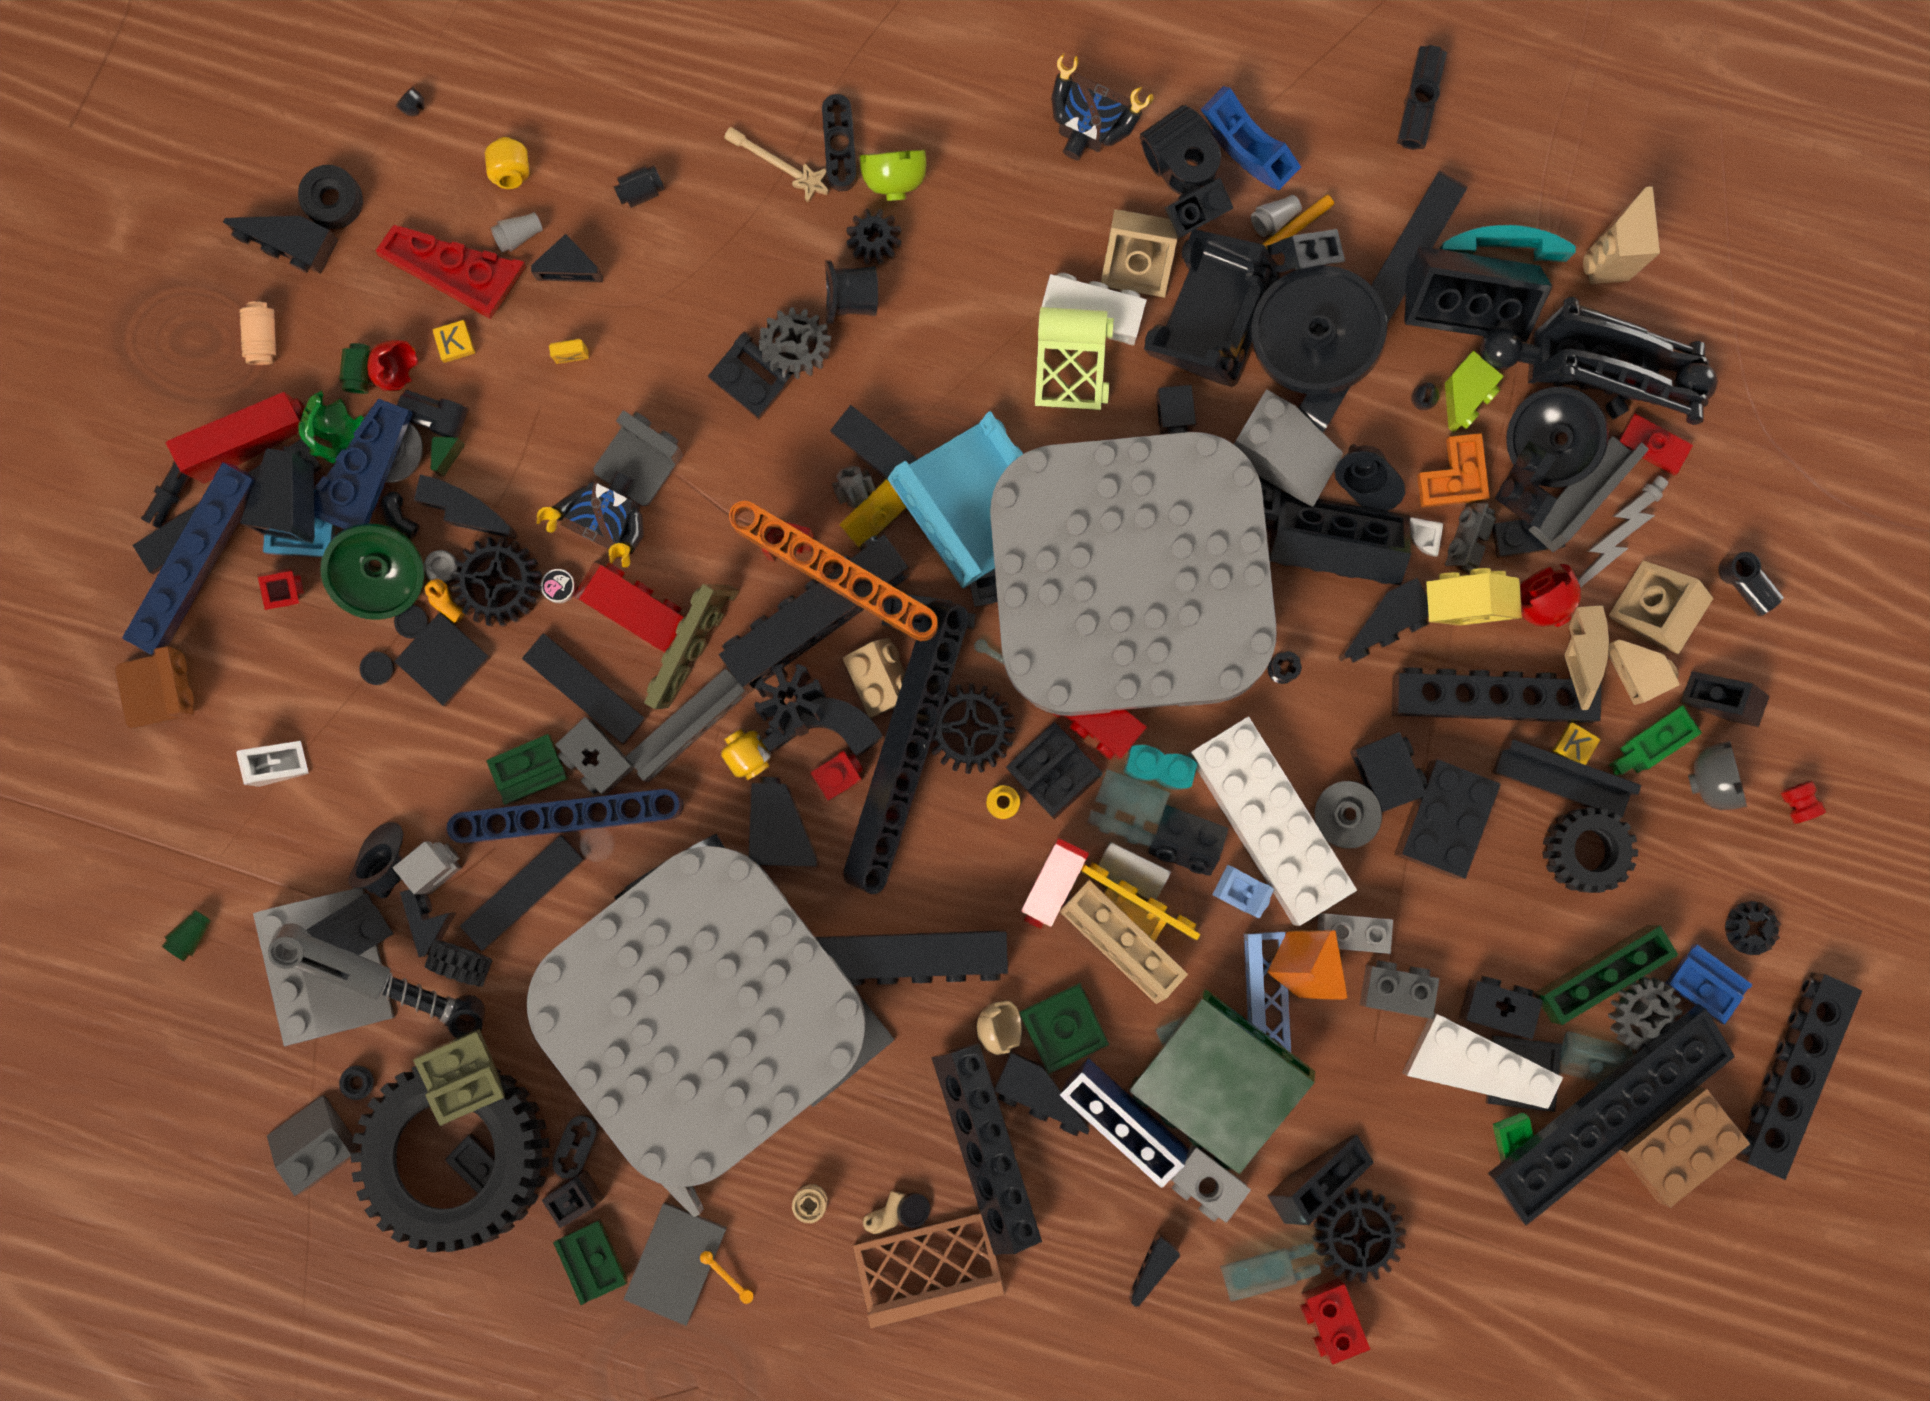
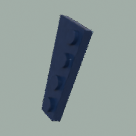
[314,398,413,529]

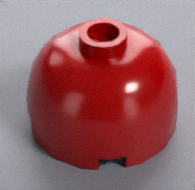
[1520,564,1581,627]

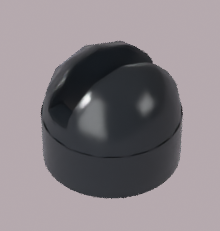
[395,86,425,117]
[1411,382,1439,410]

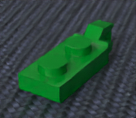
[1609,705,1702,776]

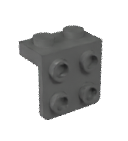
[593,410,684,506]

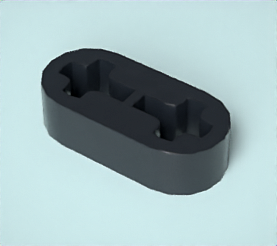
[552,1114,599,1179]

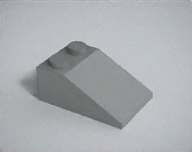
[1234,389,1344,507]

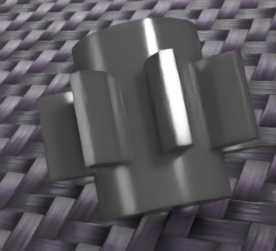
[832,466,876,508]

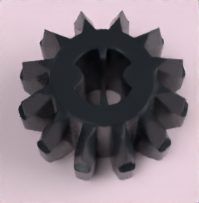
[846,208,901,266]

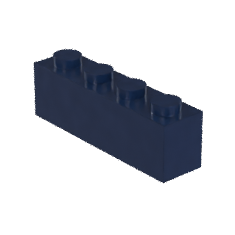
[1060,1058,1189,1188]

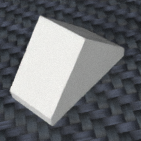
[236,741,308,787]

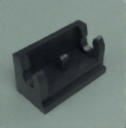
[1267,229,1345,272]

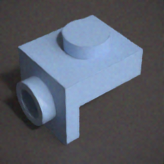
[1212,865,1274,918]

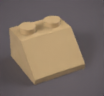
[1101,209,1178,298]
[1608,560,1713,654]

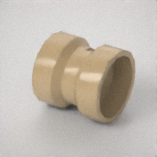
[792,1184,828,1223]

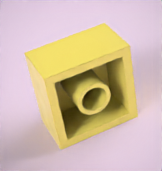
[1426,568,1522,626]

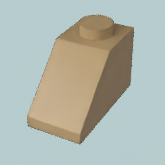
[1608,639,1680,705]

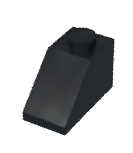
[1681,671,1770,727]

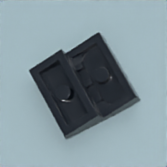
[1006,722,1103,820]

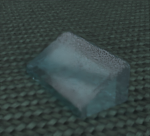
[1559,1031,1633,1083]

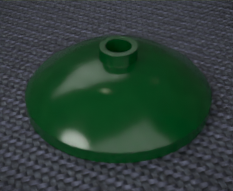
[320,523,424,620]

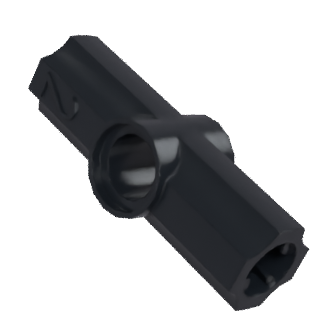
[1396,45,1447,150]

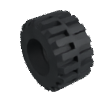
[1542,808,1638,893]

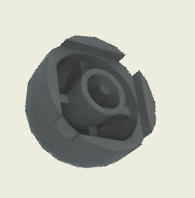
[1688,741,1747,810]

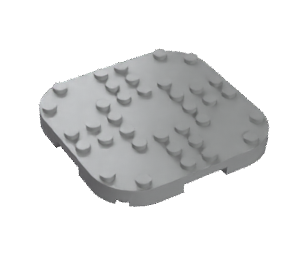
[990,432,1277,716]
[527,846,866,1187]

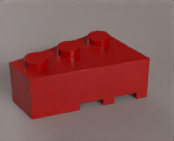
[573,562,684,653]

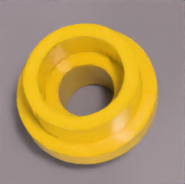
[986,785,1020,819]

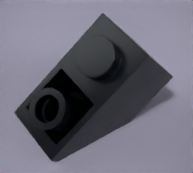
[1165,178,1234,238]

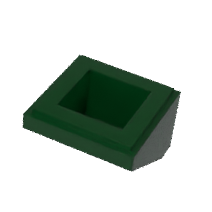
[430,437,465,476]

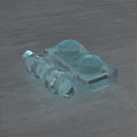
[1087,769,1170,846]

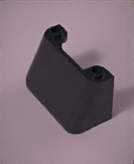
[1144,229,1280,387]

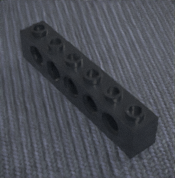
[1392,667,1601,723]
[1735,972,1863,1180]
[931,1043,1042,1255]

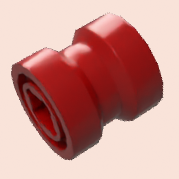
[1780,780,1826,824]

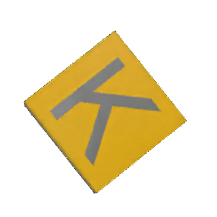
[432,320,475,363]
[549,339,589,364]
[1552,722,1601,765]

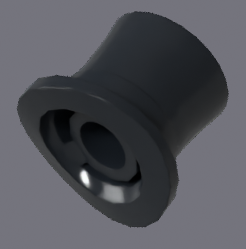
[825,260,879,324]

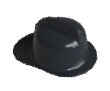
[1334,444,1406,511]
[348,822,404,899]

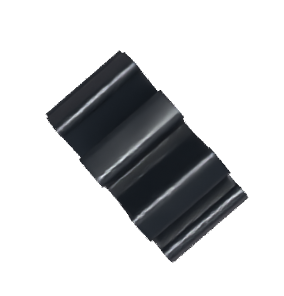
[754,664,826,736]

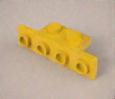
[1081,862,1201,942]

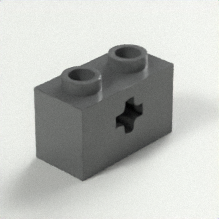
[555,717,635,795]

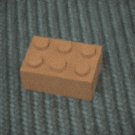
[1618,1087,1750,1208]

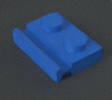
[1665,944,1752,1025]

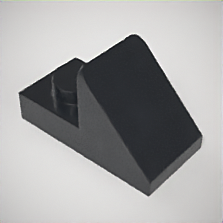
[400,889,456,958]

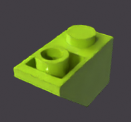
[1445,351,1504,433]

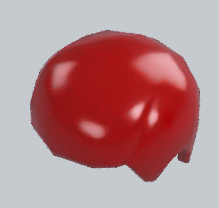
[367,340,418,391]

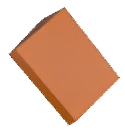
[1267,930,1348,1000]

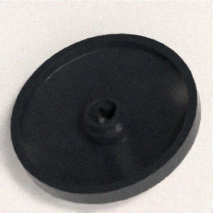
[1251,265,1387,395]

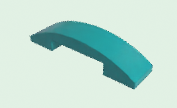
[1439,225,1576,262]

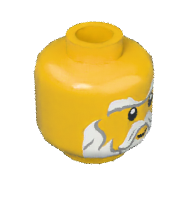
[721,728,771,780]

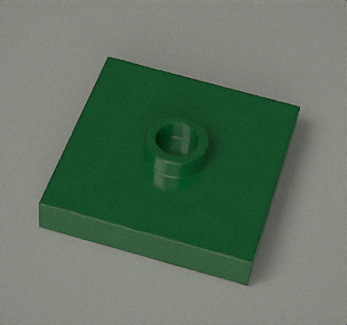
[1019,982,1109,1074]

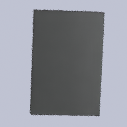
[623,1202,727,1326]

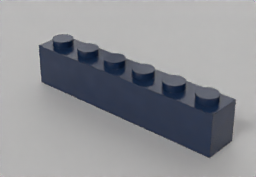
[122,462,256,655]

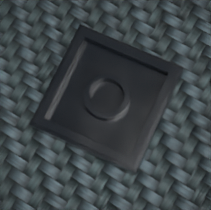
[394,612,491,707]
[1485,1035,1562,1112]

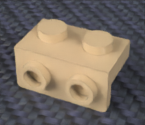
[843,638,905,718]

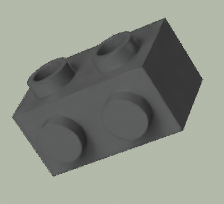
[1359,960,1440,1019]

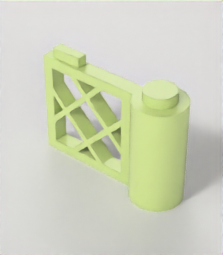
[1035,307,1114,410]

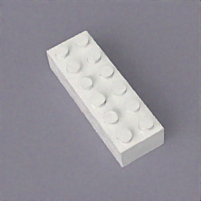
[1187,717,1357,926]

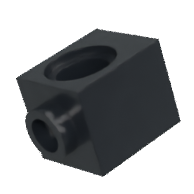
[1155,385,1196,434]

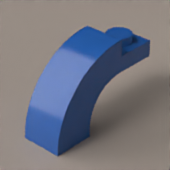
[1201,86,1301,190]

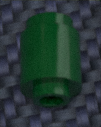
[339,343,373,394]

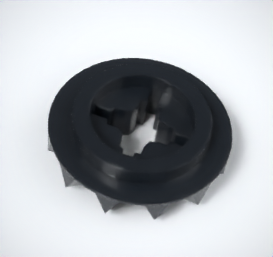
[1725,901,1781,955]

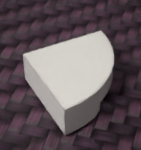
[1410,517,1443,557]

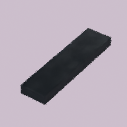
[522,633,646,744]
[460,835,585,951]

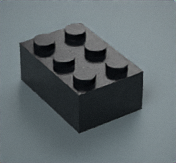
[1394,759,1501,879]

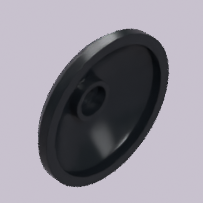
[1506,387,1609,488]

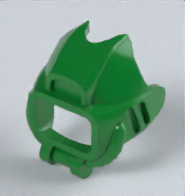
[299,390,365,463]

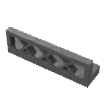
[1529,436,1649,552]
[626,668,749,782]

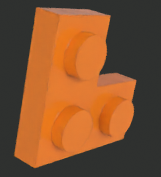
[1417,433,1490,508]

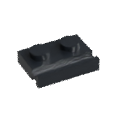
[306,893,393,955]

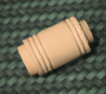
[240,302,276,365]

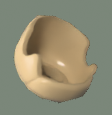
[976,1001,1022,1055]

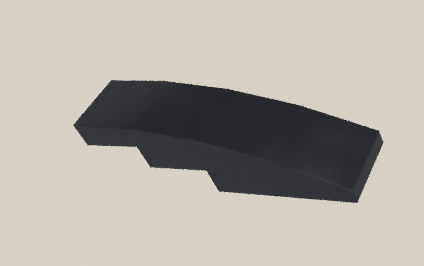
[830,405,918,480]

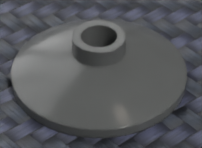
[1315,781,1382,848]

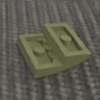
[413,1029,505,1126]

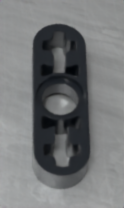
[822,94,857,192]

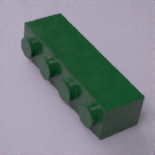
[1534,925,1678,1025]

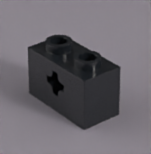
[1459,975,1543,1040]

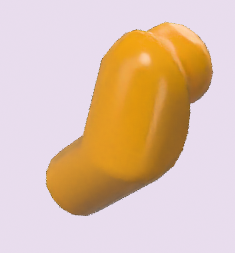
[425,579,465,624]

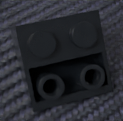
[1350,732,1428,812]

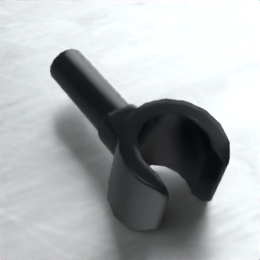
[1605,395,1630,420]

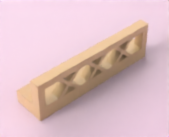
[1059,880,1188,1004]

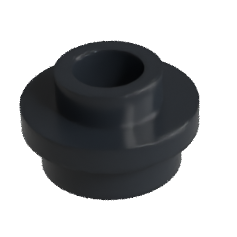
[339,1065,374,1100]

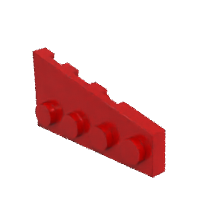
[375,224,526,320]

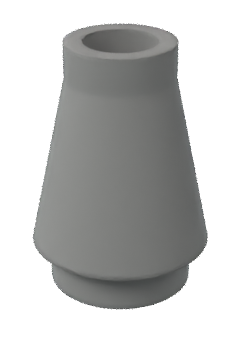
[1251,195,1302,237]
[490,212,543,252]

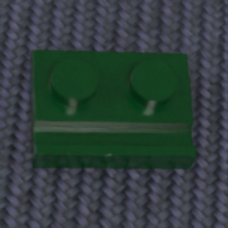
[486,734,569,805]
[553,1219,628,1305]

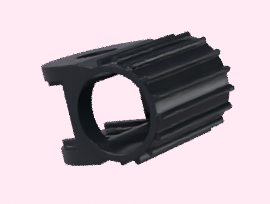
[1139,105,1221,195]

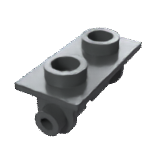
[1445,503,1496,573]

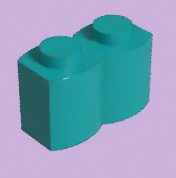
[1123,745,1197,790]

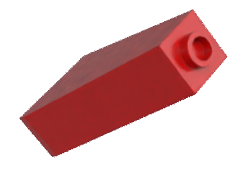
[165,392,305,484]

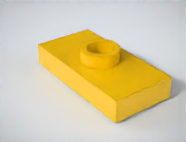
[839,480,906,547]

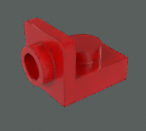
[811,750,864,801]

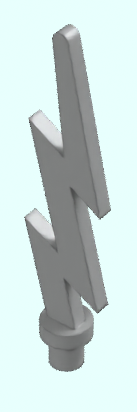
[1577,476,1669,588]

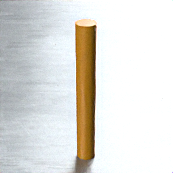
[1262,194,1334,249]

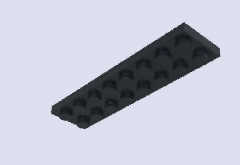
[1488,1004,1735,1226]

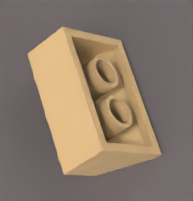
[1583,186,1660,284]

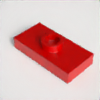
[1618,414,1693,476]

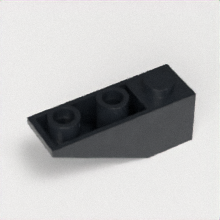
[223,216,339,274]
[1339,578,1429,663]
[994,1051,1090,1136]

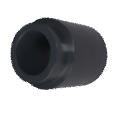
[613,165,665,208]

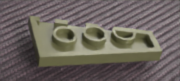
[644,584,740,709]

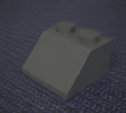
[267,1095,361,1196]

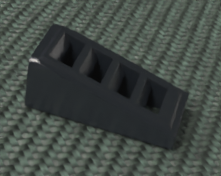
[1129,1232,1180,1307]

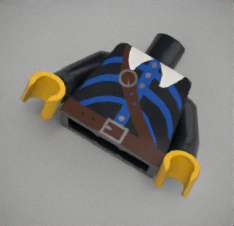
[1051,53,1153,161]
[537,471,644,567]

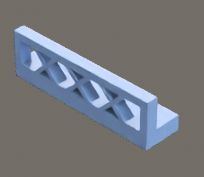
[1244,932,1291,1052]

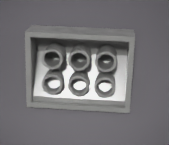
[253,888,395,1046]

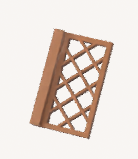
[853,1213,1005,1329]

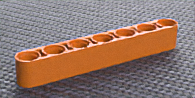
[729,501,938,641]

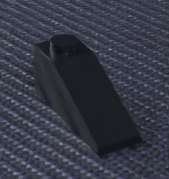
[1267,1135,1374,1225]

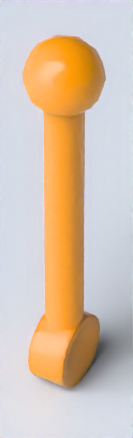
[700,1251,754,1304]

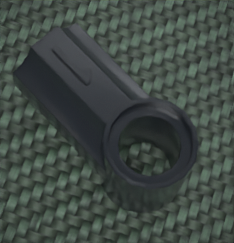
[397,390,469,438]
[1718,552,1784,616]

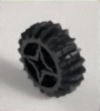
[451,537,542,627]
[931,683,1016,774]
[1312,1187,1406,1283]

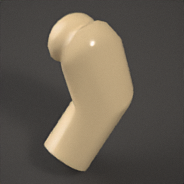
[863,1190,906,1234]

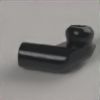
[380,491,420,539]

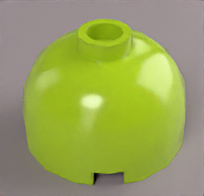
[859,150,926,201]

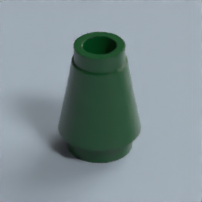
[162,909,211,961]

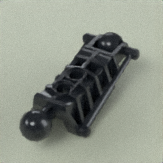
[1480,297,1718,425]

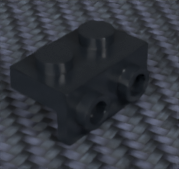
[1148,805,1229,876]

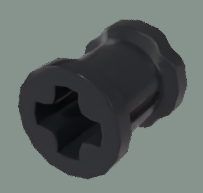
[1267,651,1302,684]

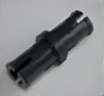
[141,461,190,528]

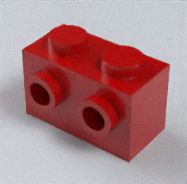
[1300,1278,1371,1365]

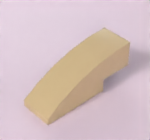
[1564,605,1609,710]

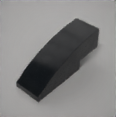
[414,474,517,539]

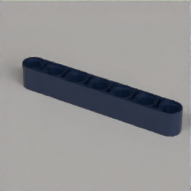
[447,789,683,843]

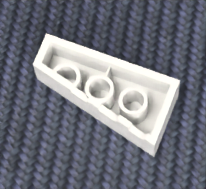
[1402,1013,1563,1109]

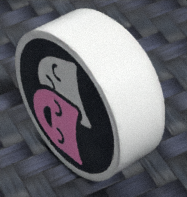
[541,569,576,603]

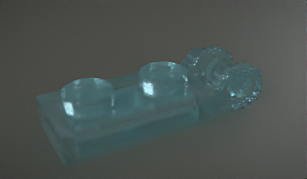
[1220,1243,1321,1301]

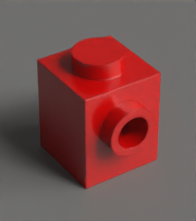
[257,568,304,610]

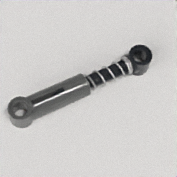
[268,923,485,1038]

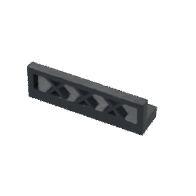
[1493,739,1642,818]

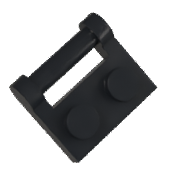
[708,332,795,420]

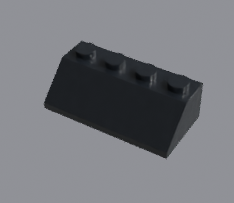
[1404,246,1553,343]
[1269,492,1411,586]

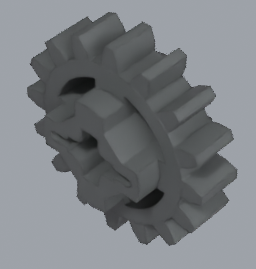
[759,307,831,379]
[1608,976,1682,1051]

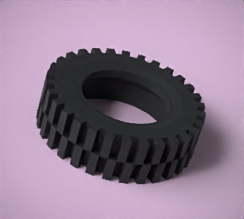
[351,1066,550,1253]

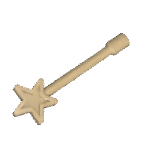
[724,127,829,202]

